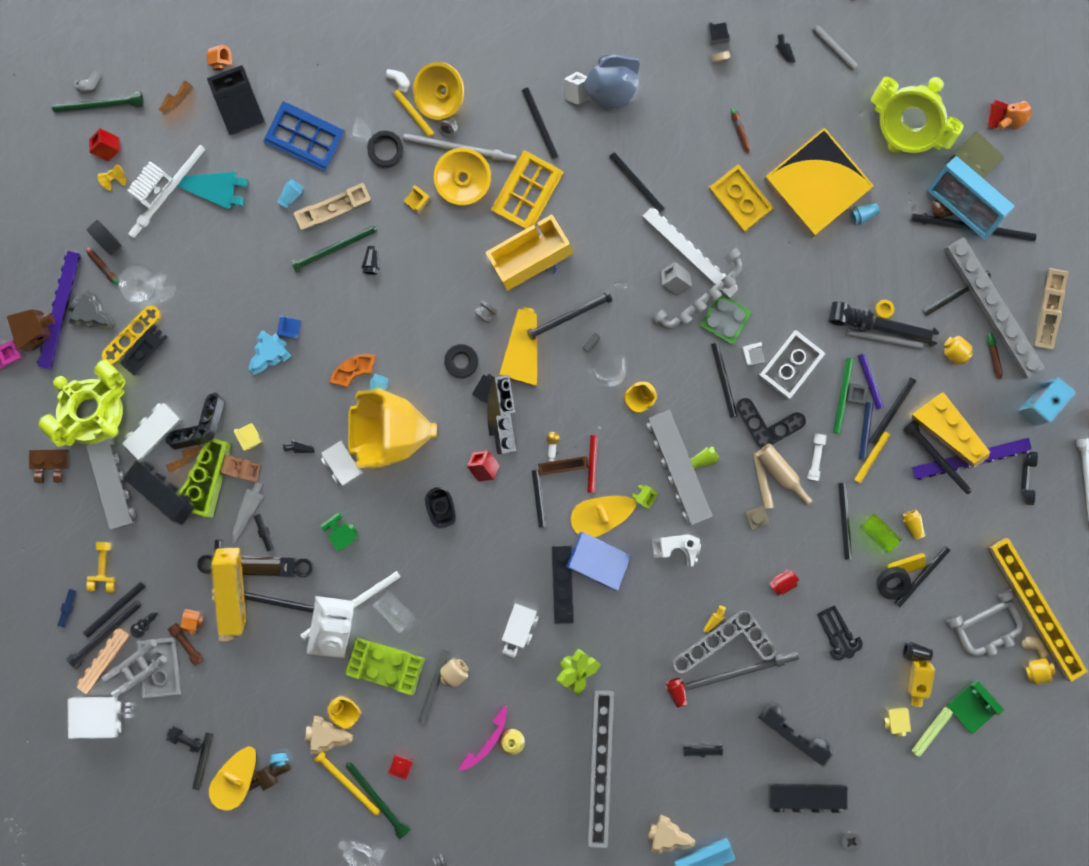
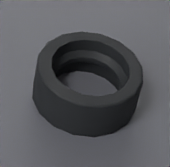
[367,130,404,168]
[86,220,122,256]

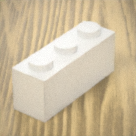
[122,403,182,461]

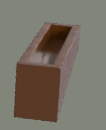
[538,456,589,476]

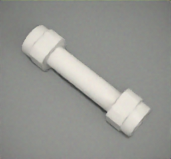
[808,434,826,481]

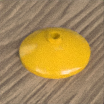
[413,62,464,120]
[434,148,491,206]

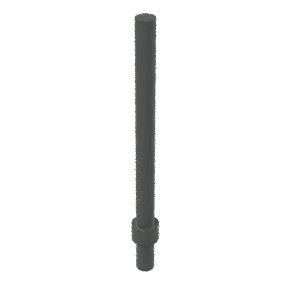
[686,652,799,690]

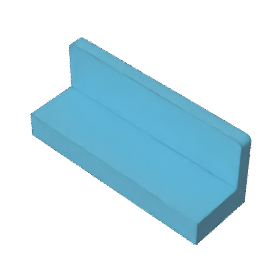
[674,838,735,866]

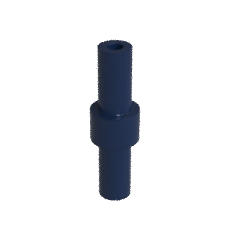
[57,589,76,628]

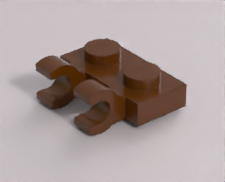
[29,449,69,483]

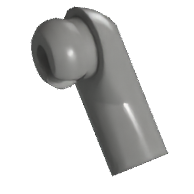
[74,71,101,93]

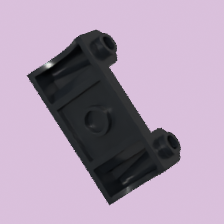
[758,703,833,767]

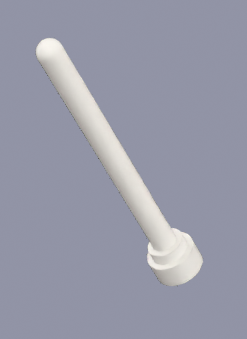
[1076,438,1089,521]

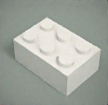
[758,330,826,400]

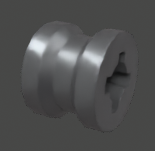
[473,300,497,323]
[118,701,133,718]
[840,831,861,852]

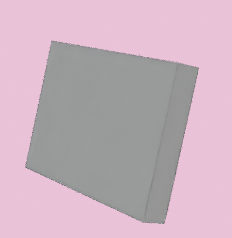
[137,637,181,699]

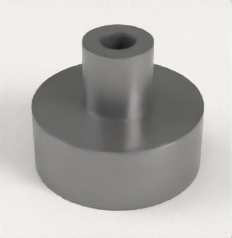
[437,118,458,137]

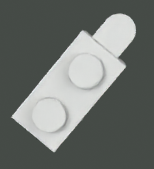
[502,604,539,659]

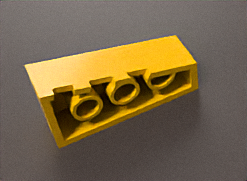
[912,392,990,468]

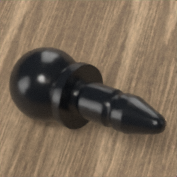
[130,611,158,638]

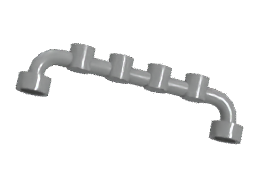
[651,248,742,329]

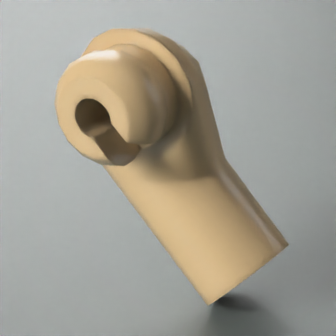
[1022,636,1050,658]

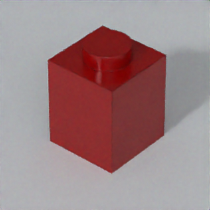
[388,754,414,780]

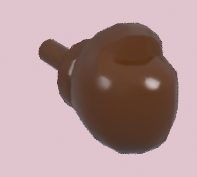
[931,199,953,218]

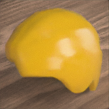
[624,382,657,413]
[327,696,360,729]

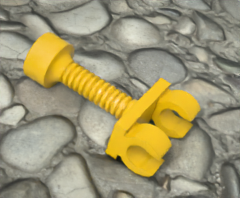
[86,542,115,593]

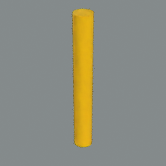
[393,89,434,138]
[854,431,891,484]

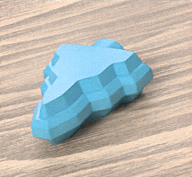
[248,330,292,375]

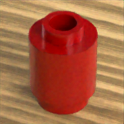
[770,570,799,596]

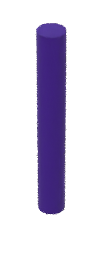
[858,353,884,409]

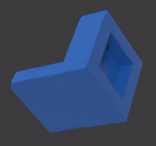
[277,315,301,340]

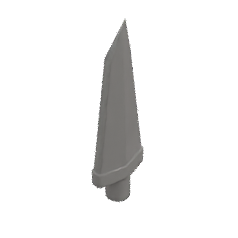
[232,482,264,544]

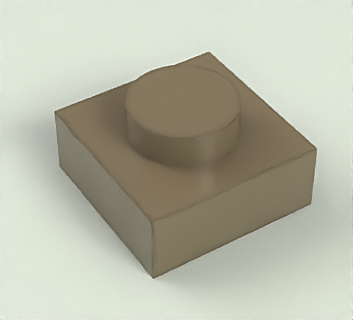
[745,506,770,530]

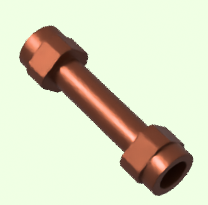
[167,623,204,666]

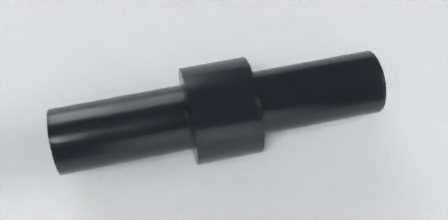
[253,514,274,552]

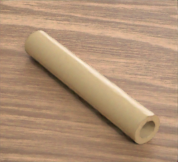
[753,452,774,509]

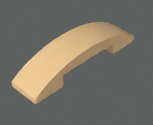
[293,183,371,231]

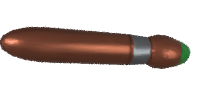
[731,108,750,153]
[86,248,118,284]

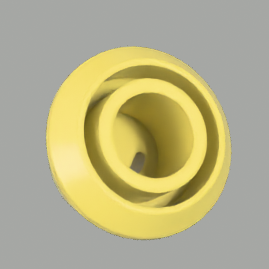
[498,729,525,755]

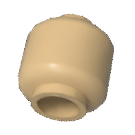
[440,659,469,688]

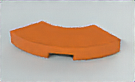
[329,354,376,388]

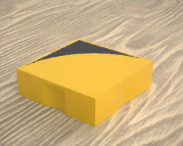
[764,128,874,238]

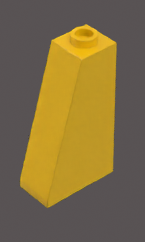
[499,307,537,387]

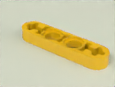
[102,306,161,364]

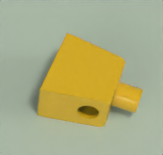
[908,661,935,707]

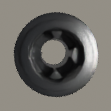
[361,246,380,275]
[903,642,933,661]

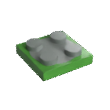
[700,294,752,345]

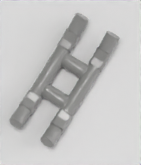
[101,640,167,697]

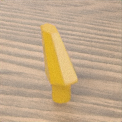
[703,605,726,632]

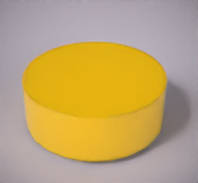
[875,300,895,319]

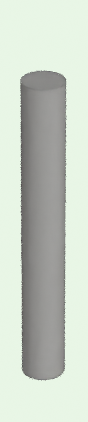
[812,25,858,70]

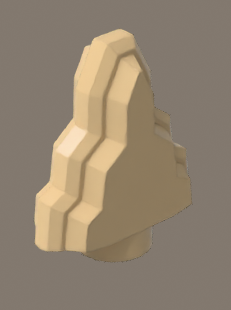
[305,716,353,754]
[648,815,695,854]

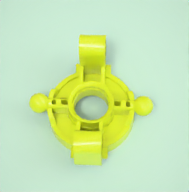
[871,77,964,154]
[38,360,126,447]

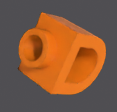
[207,45,232,71]
[180,609,203,635]

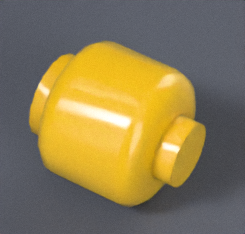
[944,336,973,364]
[1026,658,1056,685]

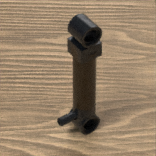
[197,540,314,577]

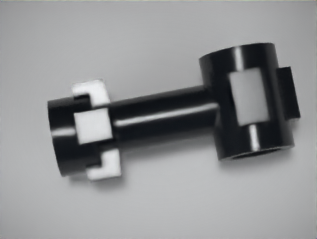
[166,726,203,753]

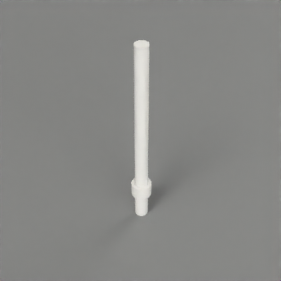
[128,145,206,238]
[300,571,401,641]

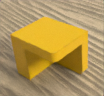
[403,185,430,214]

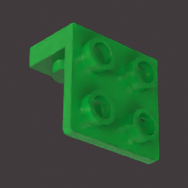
[947,680,1004,734]

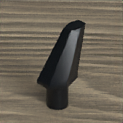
[775,34,796,63]
[283,439,315,453]

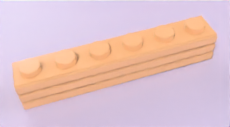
[77,628,130,694]

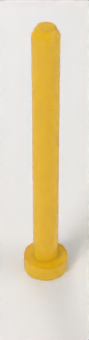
[313,751,381,816]

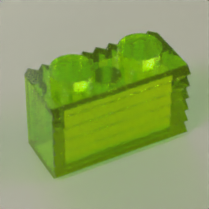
[860,513,902,552]

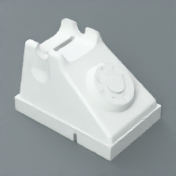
[307,596,355,659]

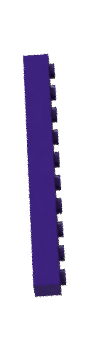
[37,251,81,370]
[911,438,1032,480]

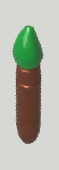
[987,333,1003,379]

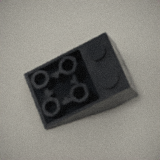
[207,65,265,135]

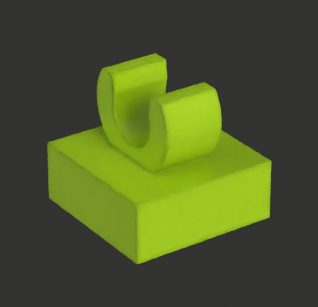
[632,485,658,510]

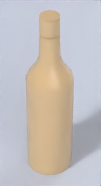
[756,444,812,505]

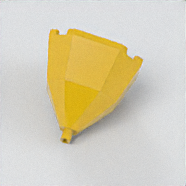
[348,389,437,469]

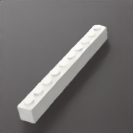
[642,208,738,298]

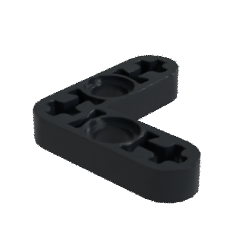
[165,392,224,450]
[736,398,806,448]

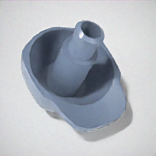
[584,54,640,109]

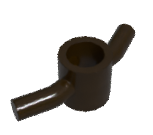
[248,763,291,792]

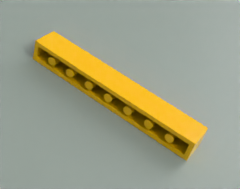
[988,538,1088,682]

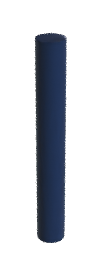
[859,402,874,460]

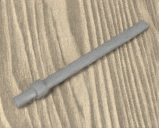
[403,133,516,163]

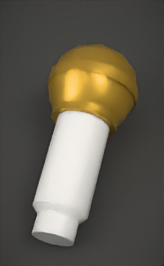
[546,432,560,461]

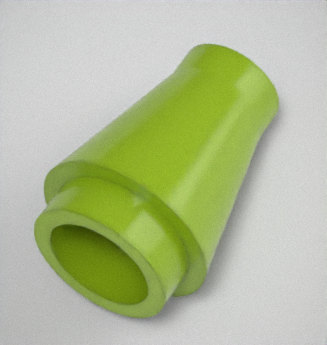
[690,446,720,469]

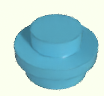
[269,753,289,768]

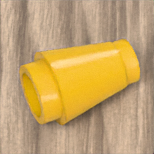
[903,510,925,540]

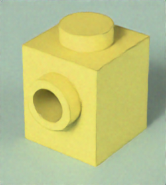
[884,707,911,737]

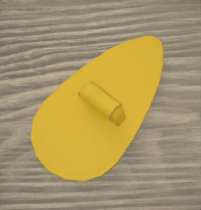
[571,496,637,537]
[209,747,256,811]

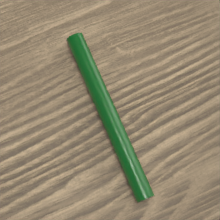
[833,357,854,434]

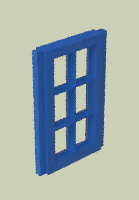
[263,101,345,171]

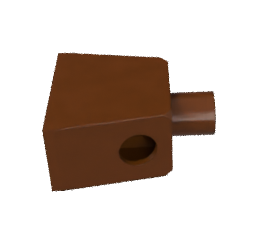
[7,309,55,352]

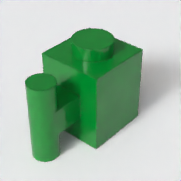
[320,512,358,552]

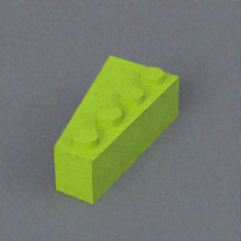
[179,439,232,518]

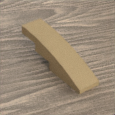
[1034,268,1069,350]

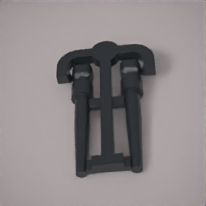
[817,605,863,660]

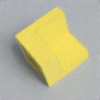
[234,423,263,452]

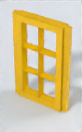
[491,150,564,229]

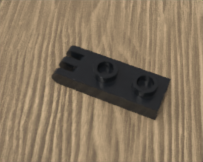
[120,325,168,376]

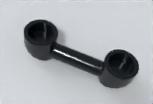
[1021,451,1038,505]

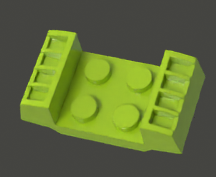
[344,637,425,695]

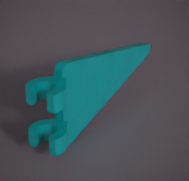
[171,172,249,209]

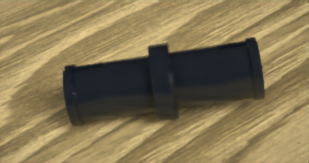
[683,742,723,758]

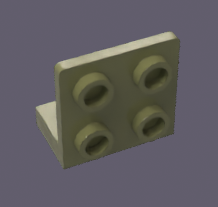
[950,131,1004,179]

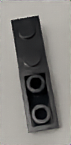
[487,375,516,454]

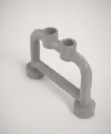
[947,589,1024,657]

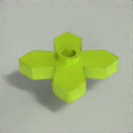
[556,649,601,695]

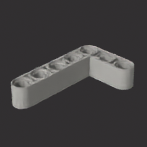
[672,611,776,673]

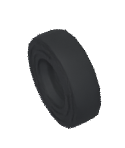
[444,344,478,378]
[876,567,912,599]

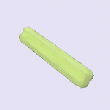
[911,707,953,757]

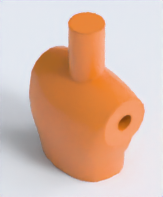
[998,101,1032,130]

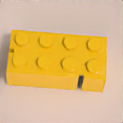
[486,215,574,291]

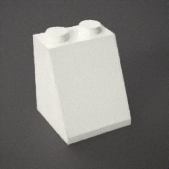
[68,697,121,738]

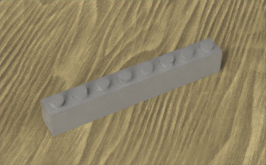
[944,237,1045,379]
[588,690,614,848]

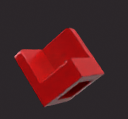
[89,128,119,161]
[467,450,499,481]

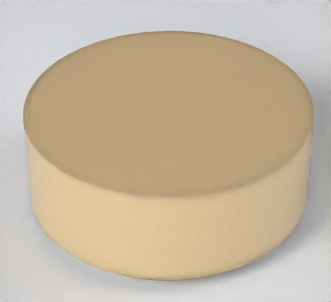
[711,51,731,63]

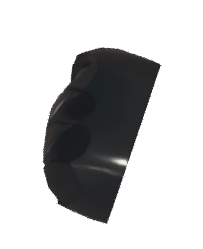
[425,487,456,528]

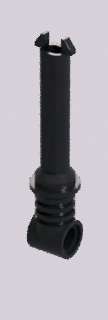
[828,301,939,347]

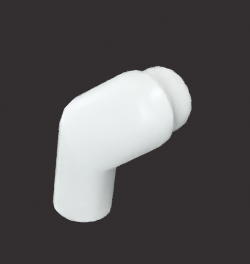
[386,69,410,92]

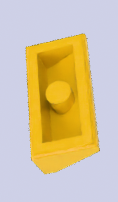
[885,553,926,573]

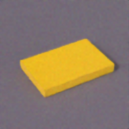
[709,164,774,232]

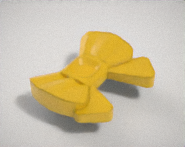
[98,164,127,191]

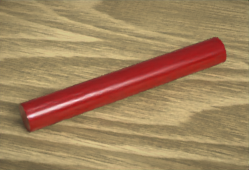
[587,435,598,493]

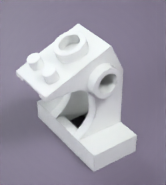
[652,535,701,567]

